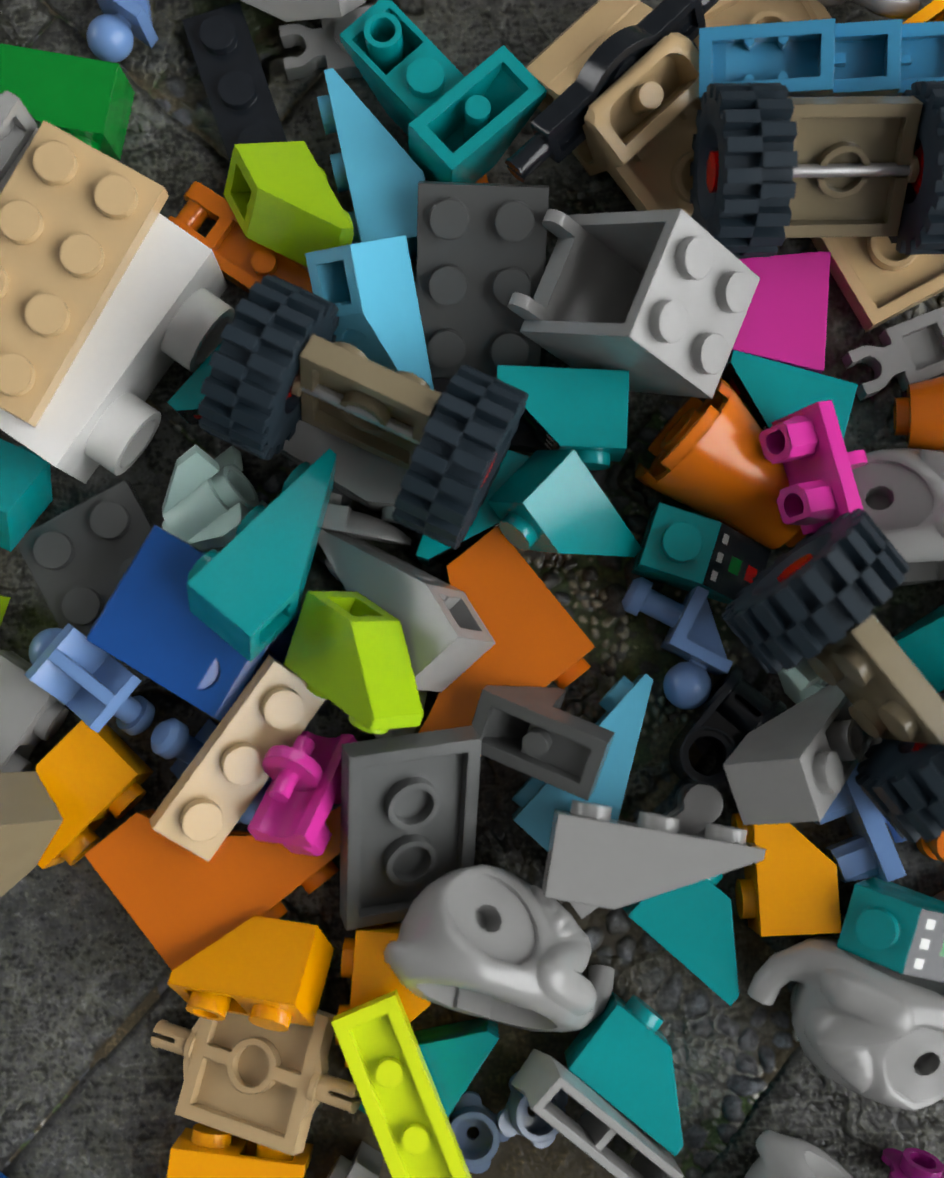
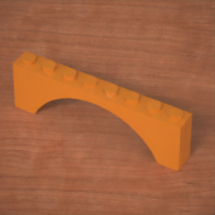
[84,526,595,970]

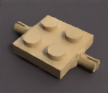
[151,1010,362,1156]

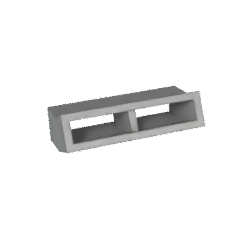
[510,1049,684,1178]

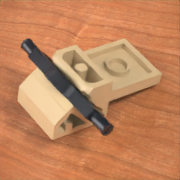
[505,0,719,217]

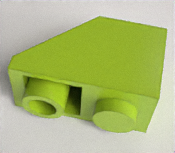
[223,141,354,267]
[284,591,424,734]

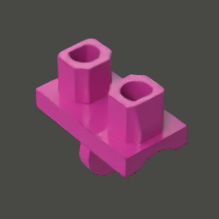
[759,400,868,535]
[247,731,357,856]

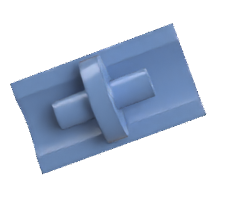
[814,762,907,883]

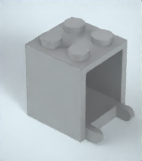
[507,209,760,399]

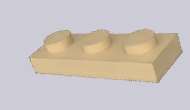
[149,655,326,862]

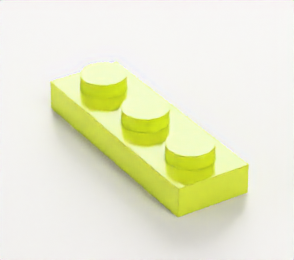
[331,990,472,1178]

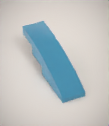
[699,18,944,99]

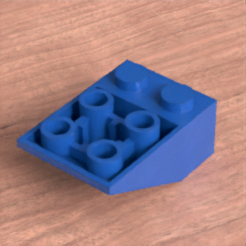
[86,524,302,721]

